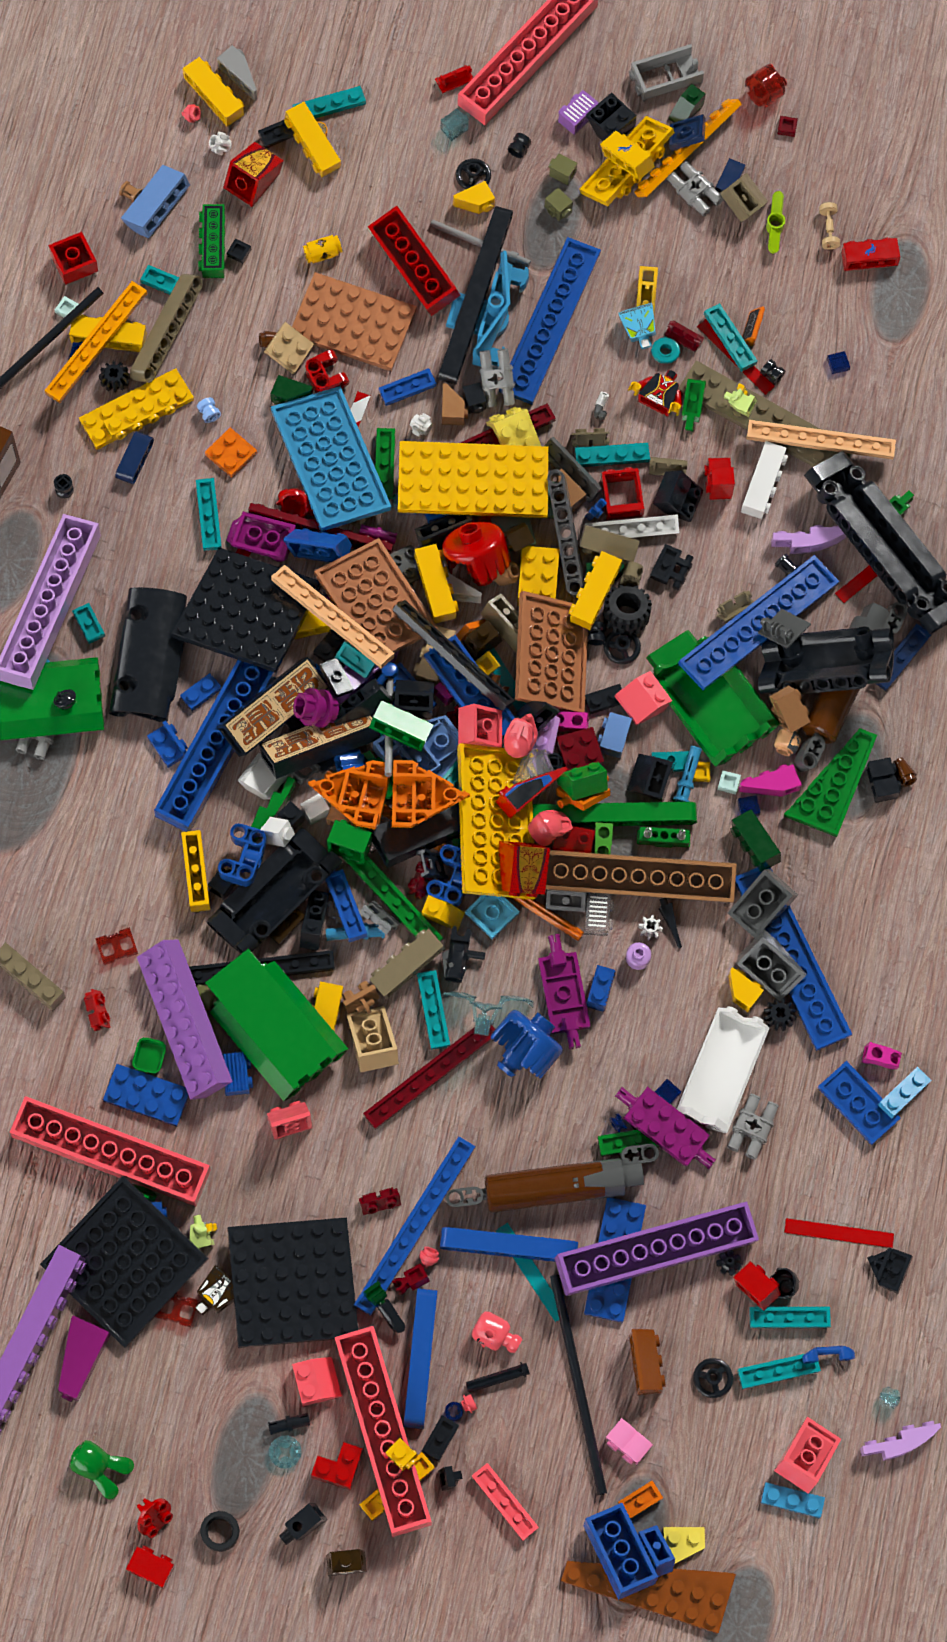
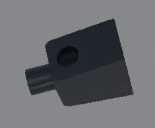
[279,1503,328,1545]

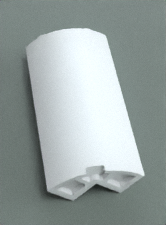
[677,1006,770,1133]

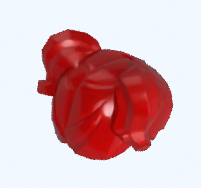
[276,488,314,518]

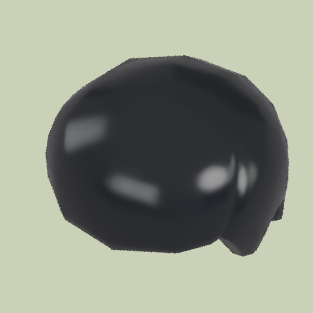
[770,1268,800,1299]

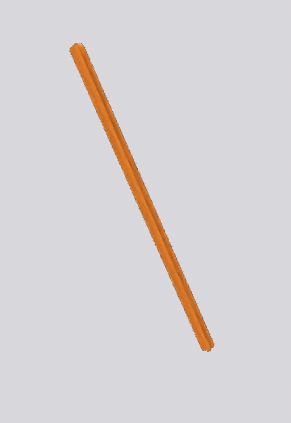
[324,769,584,941]

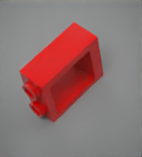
[601,467,644,520]

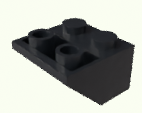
[586,92,637,141]
[653,471,704,522]
[394,680,434,719]
[627,754,675,801]

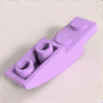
[771,525,846,554]
[860,1421,941,1461]

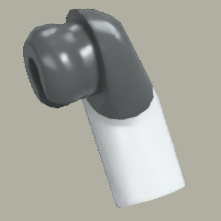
[594,392,609,420]

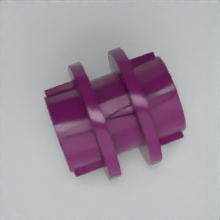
[293,688,339,728]

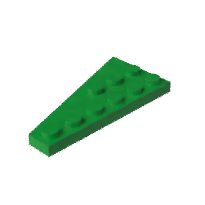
[783,728,877,837]

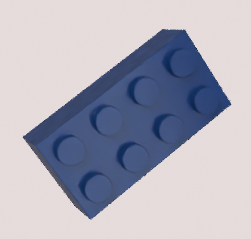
[583,1503,658,1600]

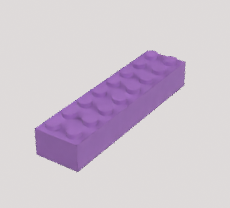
[137,940,233,1100]

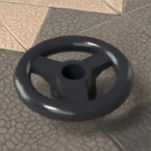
[456,158,491,189]
[603,631,641,664]
[693,1358,733,1398]

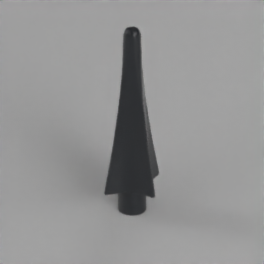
[659,898,682,948]

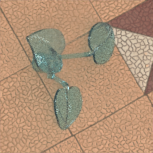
[441,991,534,1036]

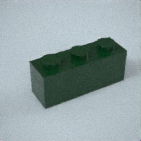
[730,810,781,872]

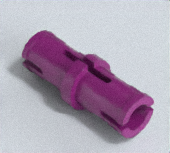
[359,524,398,545]

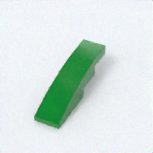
[251,777,296,843]

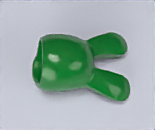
[69,1440,134,1500]

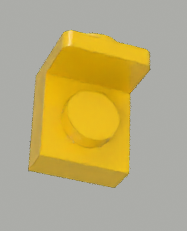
[385,1438,418,1471]

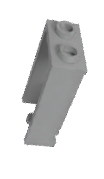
[629,44,704,101]

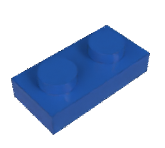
[180,673,222,711]

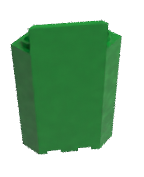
[646,630,780,767]
[0,657,104,740]
[205,949,349,1101]

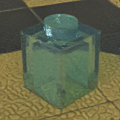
[440,108,469,141]

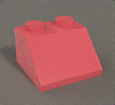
[615,671,672,726]
[458,704,502,748]
[292,1357,342,1407]

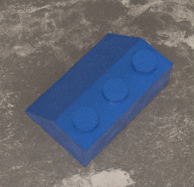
[284,528,352,562]

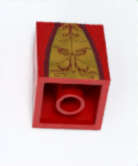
[223,142,284,207]
[499,841,550,897]

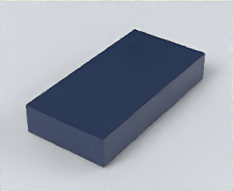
[715,158,746,192]

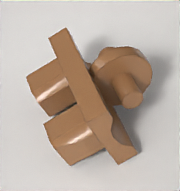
[342,981,380,1014]

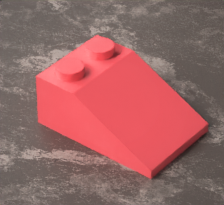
[267,1101,312,1140]
[774,1417,841,1494]

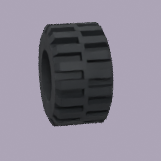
[603,584,652,636]

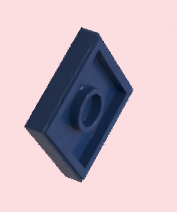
[669,114,706,151]

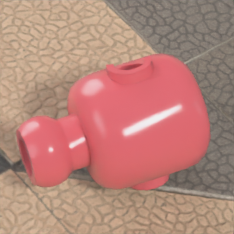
[472,1311,522,1353]

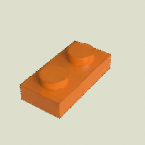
[617,1480,663,1519]

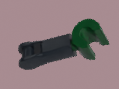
[363,1280,405,1333]

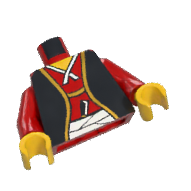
[628,370,682,417]

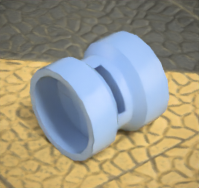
[197,397,221,423]

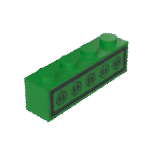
[198,204,225,278]

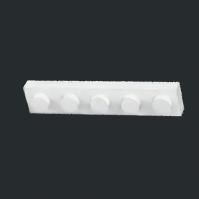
[585,515,679,538]

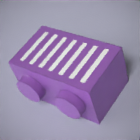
[558,90,599,135]

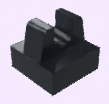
[438,1466,463,1491]

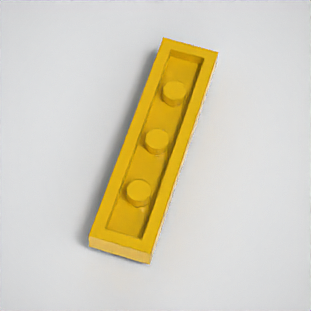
[359,1452,435,1522]

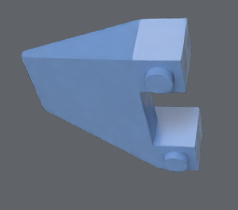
[373,715,458,777]

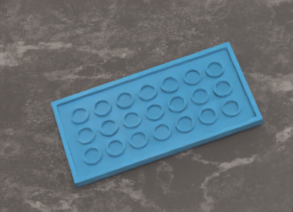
[271,386,392,532]

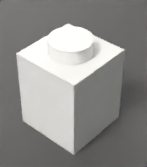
[300,794,331,825]
[260,817,295,847]

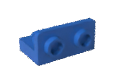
[147,720,188,768]

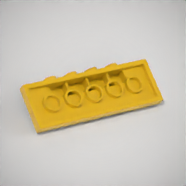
[579,116,675,207]
[79,368,194,450]

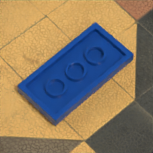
[817,1061,901,1145]
[103,1064,189,1127]

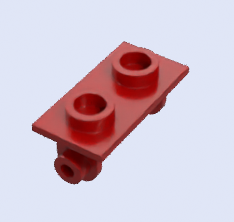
[435,65,473,94]
[84,989,111,1031]

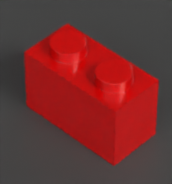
[733,1261,781,1311]
[126,1545,175,1589]

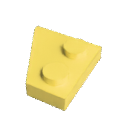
[663,1527,705,1564]

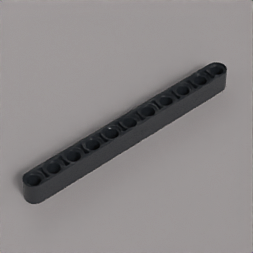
[438,206,513,385]

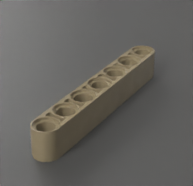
[130,274,203,383]

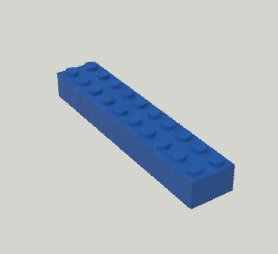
[154,660,278,832]

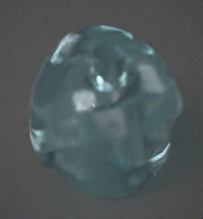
[879,1387,900,1409]

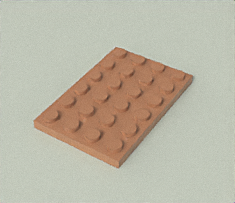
[292,272,417,372]
[314,538,438,653]
[515,591,588,712]

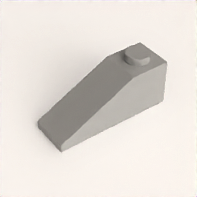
[217,45,257,101]

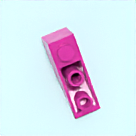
[738,764,802,797]

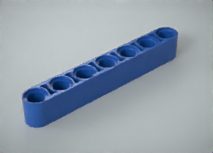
[440,1227,578,1262]
[404,1288,437,1429]

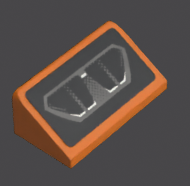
[742,306,765,347]

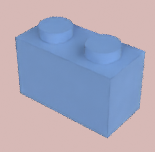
[598,712,632,759]

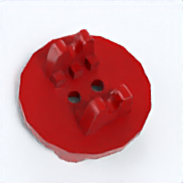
[137,1498,173,1538]

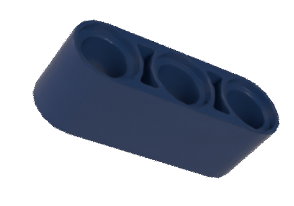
[115,431,154,485]

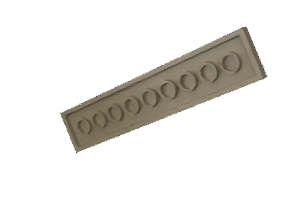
[678,360,853,467]

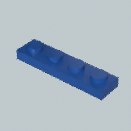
[326,869,368,943]

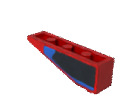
[495,767,568,819]

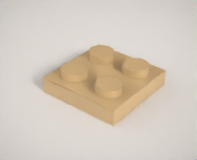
[264,322,314,374]

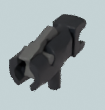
[442,926,486,983]

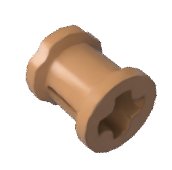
[119,181,142,203]

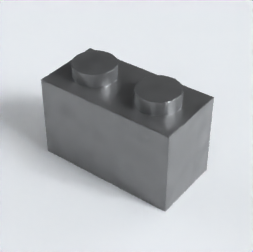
[546,889,587,912]

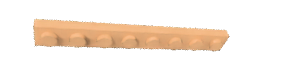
[746,420,896,460]
[271,565,394,669]

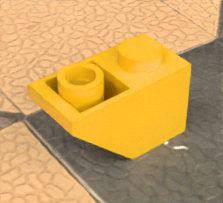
[729,967,764,1013]

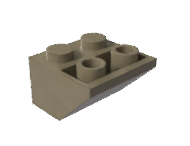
[720,173,768,222]

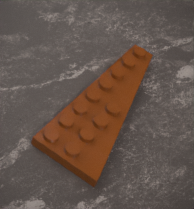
[561,1561,736,1634]

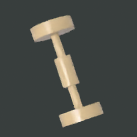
[819,202,840,250]

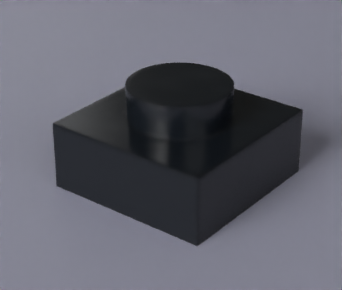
[227,238,252,264]

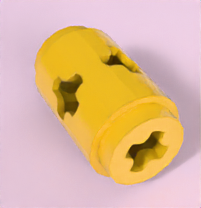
[302,235,343,264]

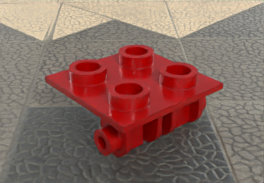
[552,826,595,853]

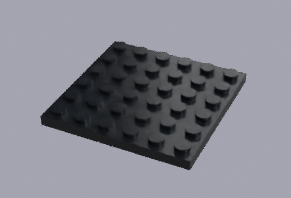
[172,548,322,673]
[40,1176,209,1348]
[227,1217,358,1348]

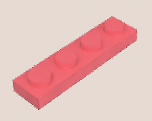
[471,1463,539,1541]

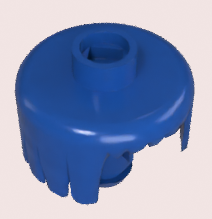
[491,1010,563,1078]

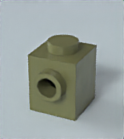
[548,154,578,185]
[544,188,573,221]

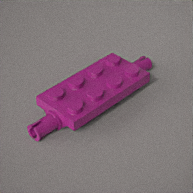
[538,934,591,1050]
[614,1087,716,1169]

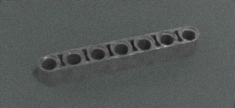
[547,469,585,598]

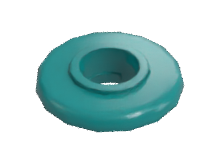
[651,337,680,364]

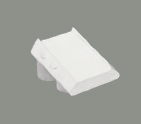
[238,753,288,800]

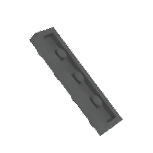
[545,437,603,503]

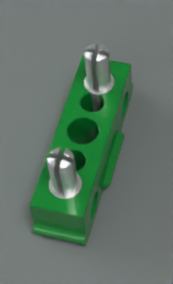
[637,827,691,848]

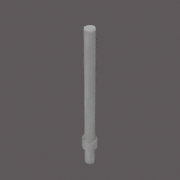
[430,220,531,267]
[385,678,395,777]

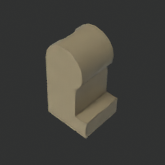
[619,562,643,587]

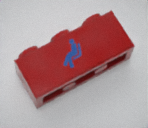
[841,237,901,271]

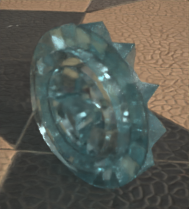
[269,1436,302,1469]

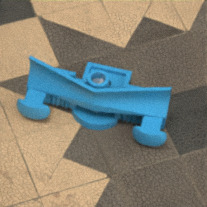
[446,251,529,367]

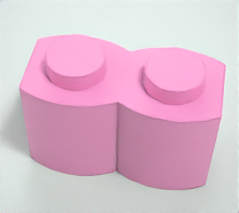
[606,1418,653,1465]

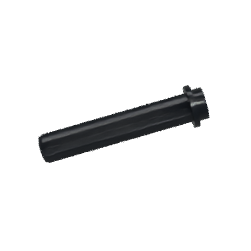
[466,1362,530,1393]

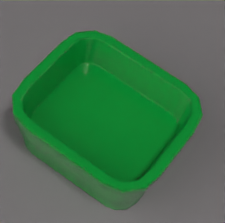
[132,1037,166,1074]

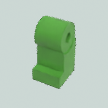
[594,822,613,854]

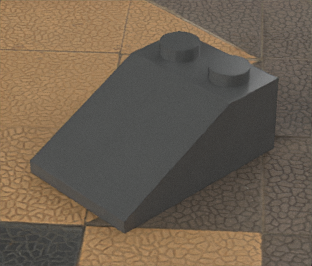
[728,869,798,938]
[736,929,806,1001]

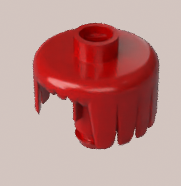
[442,522,511,586]

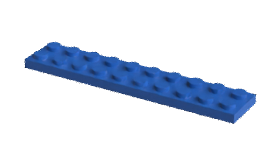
[499,237,601,405]
[678,555,840,691]
[735,867,852,1051]

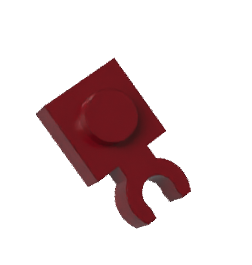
[392,1263,430,1295]

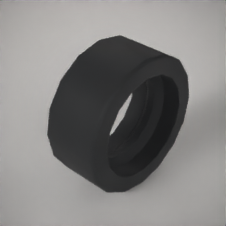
[200,1511,240,1552]

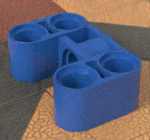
[218,823,267,887]
[426,844,465,907]

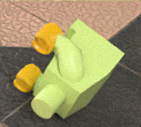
[724,383,757,417]
[190,1215,217,1248]

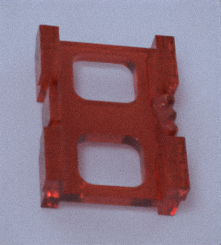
[95,927,138,965]
[155,1295,199,1328]

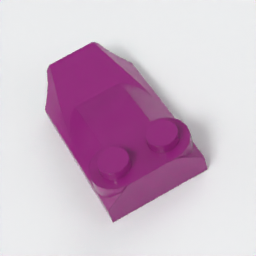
[226,511,296,562]

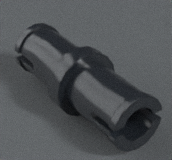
[268,1413,310,1435]

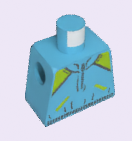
[618,302,656,349]

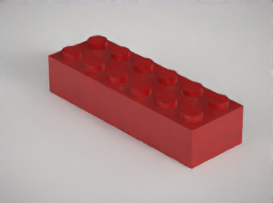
[368,206,461,316]

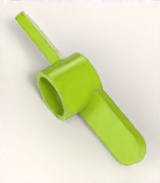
[766,191,785,254]

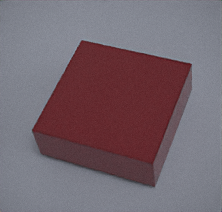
[777,116,798,137]

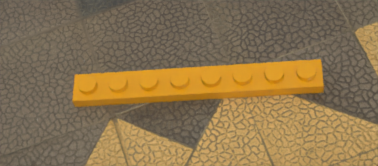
[634,99,742,197]
[44,281,147,403]

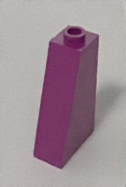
[58,1315,111,1402]

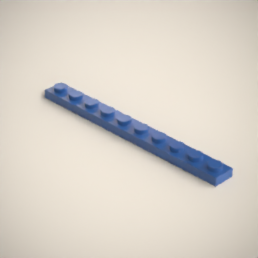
[354,1136,476,1316]

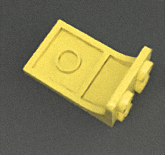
[486,407,541,446]

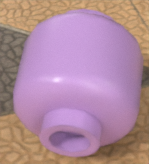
[626,942,652,970]

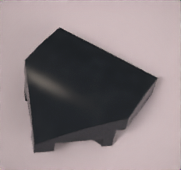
[867,1248,913,1294]

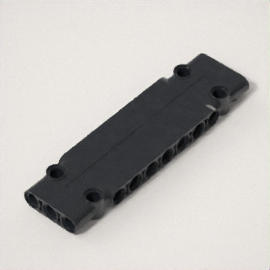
[804,451,947,634]

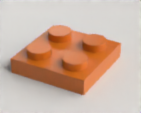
[205,427,257,478]

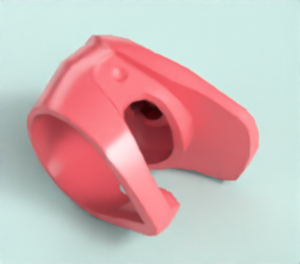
[504,714,538,758]
[528,810,573,847]

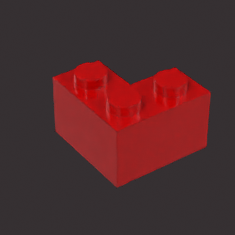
[704,457,735,500]
[311,1442,363,1490]

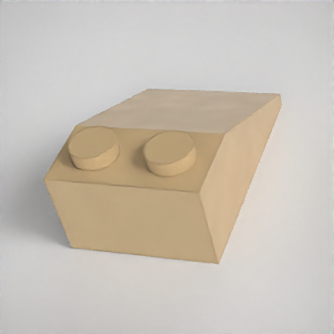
[346,1006,399,1073]

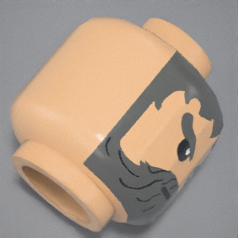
[774,728,802,756]

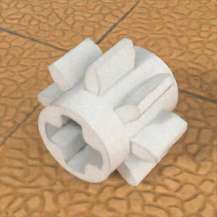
[209,131,231,156]
[410,413,433,437]
[638,915,663,940]

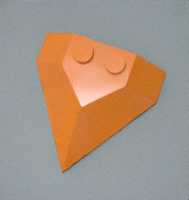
[308,760,390,829]
[392,760,470,828]

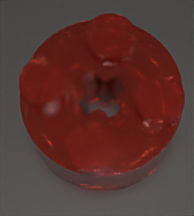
[745,64,787,108]

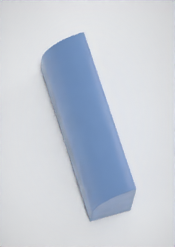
[121,165,190,238]

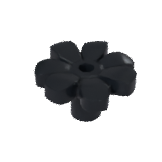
[716,1250,742,1276]

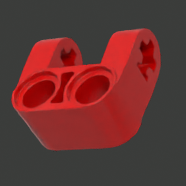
[305,350,350,393]

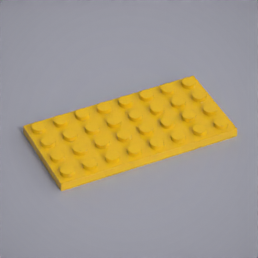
[398,441,548,518]
[457,743,536,900]

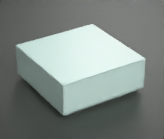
[55,296,78,318]
[717,770,741,795]

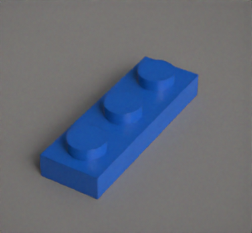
[379,368,437,406]

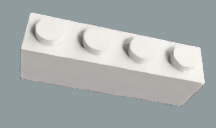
[741,441,788,519]

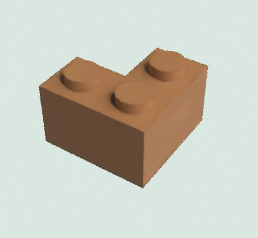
[769,686,810,733]

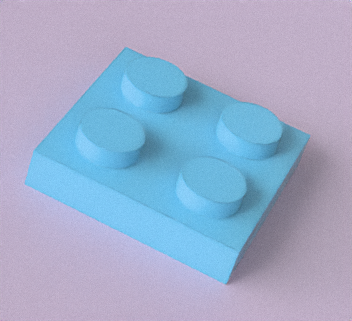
[465,895,520,940]

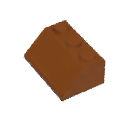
[629,1329,666,1396]

